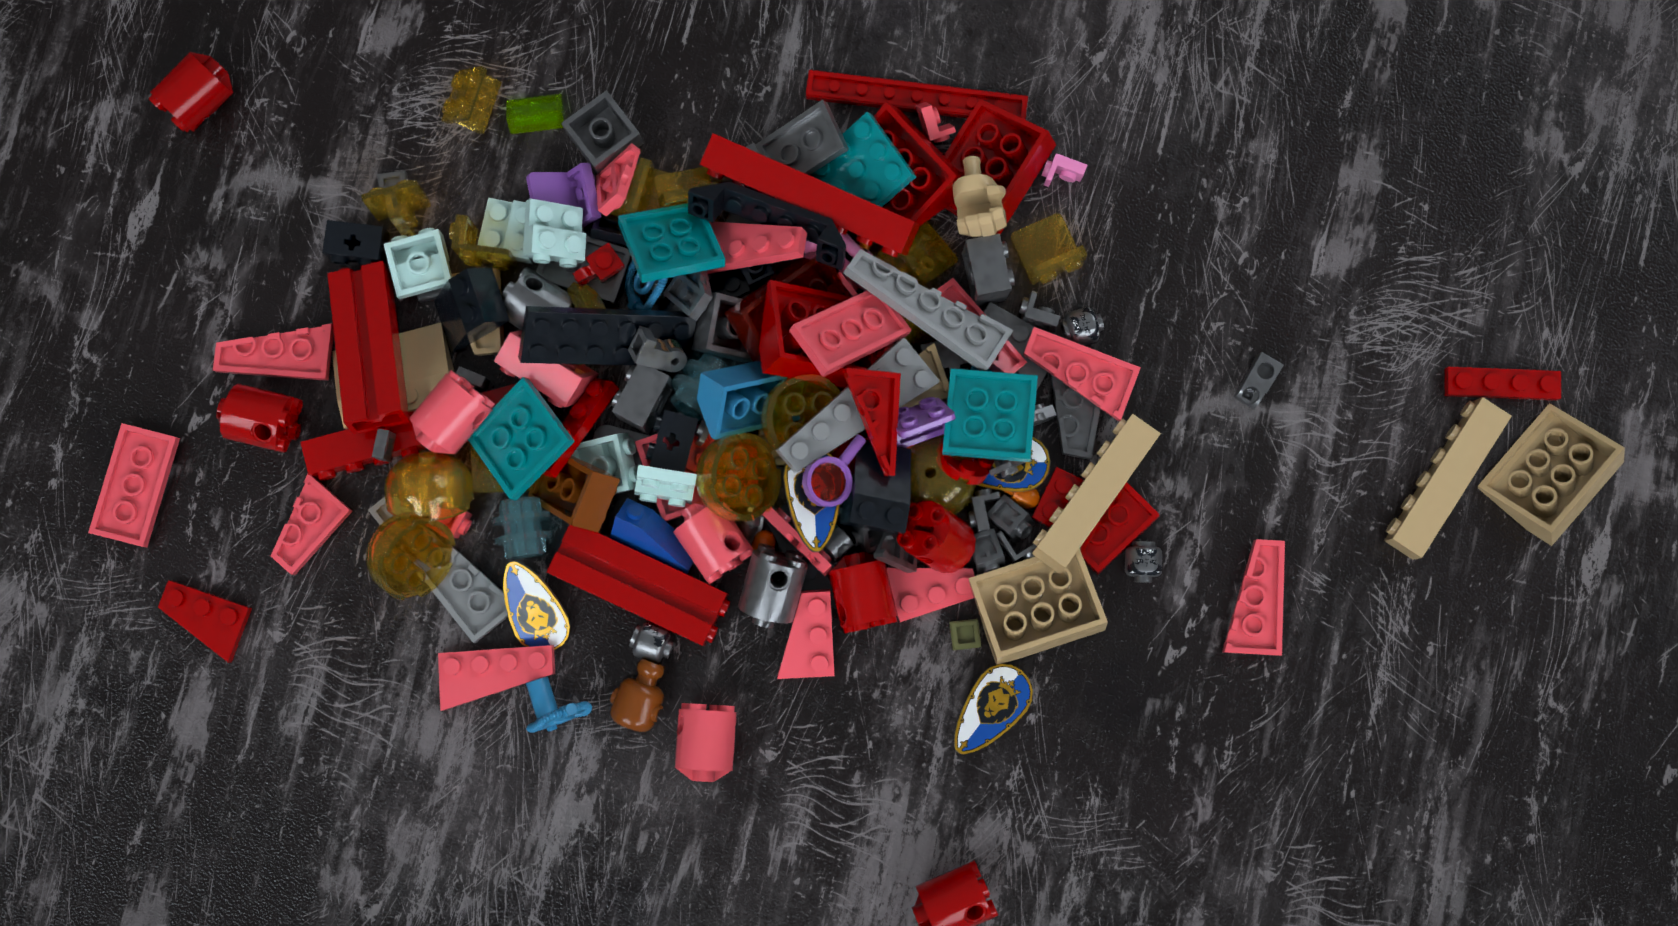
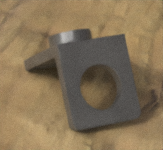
[996,531,1037,563]

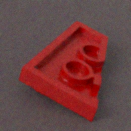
[1080,482,1160,575]
[158,580,252,663]

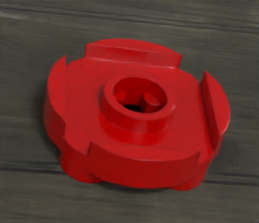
[936,439,994,485]

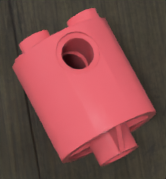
[409,370,495,455]
[673,500,754,585]
[675,703,736,782]

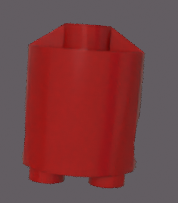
[148,52,233,132]
[216,384,303,453]
[897,501,976,573]
[829,552,897,634]
[911,860,998,926]

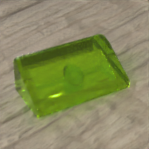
[506,94,565,134]

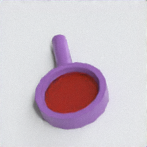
[802,434,866,507]

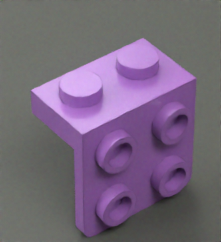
[526,163,602,227]
[896,397,956,448]

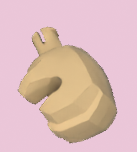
[953,156,1007,237]

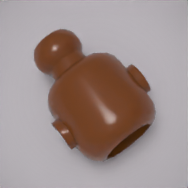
[610,658,664,732]

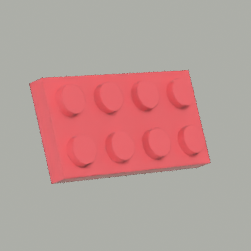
[789,291,911,377]
[88,423,180,548]

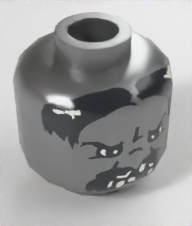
[1060,307,1104,345]
[1125,541,1162,583]
[629,622,674,664]

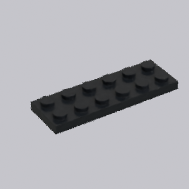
[518,306,696,367]

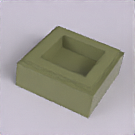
[949,619,981,651]

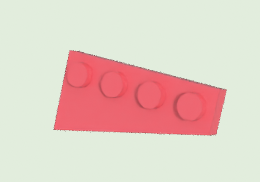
[1023,327,1141,421]
[1222,539,1285,656]
[438,645,555,711]

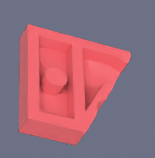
[596,143,640,216]

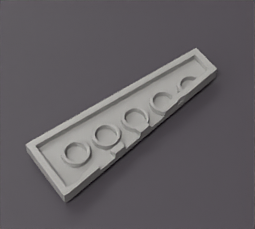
[843,249,1013,371]
[775,337,940,473]
[368,492,508,643]

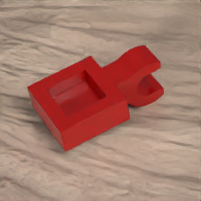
[573,242,625,287]

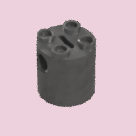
[502,267,580,330]
[738,543,808,628]

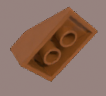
[527,456,620,533]

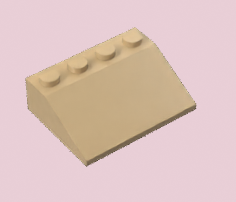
[332,322,454,429]
[1478,403,1625,546]
[969,548,1108,665]

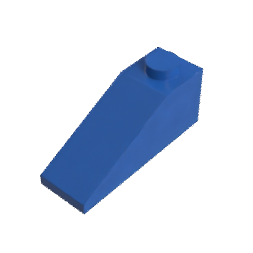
[610,498,694,574]

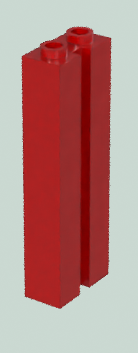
[327,261,410,435]
[546,524,731,646]

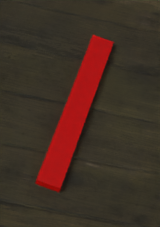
[806,70,1028,120]

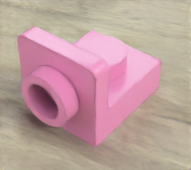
[1041,153,1087,187]

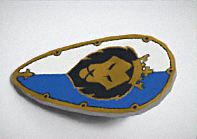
[960,437,1051,492]
[783,453,842,552]
[503,560,571,650]
[954,664,1033,754]

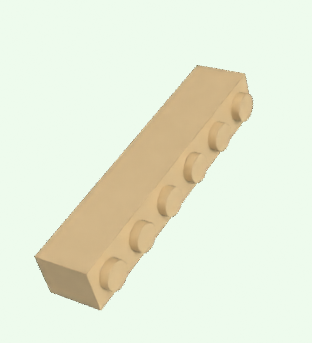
[1384,397,1512,560]
[1032,414,1161,574]

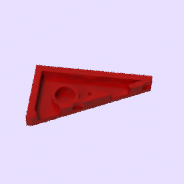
[843,368,901,476]

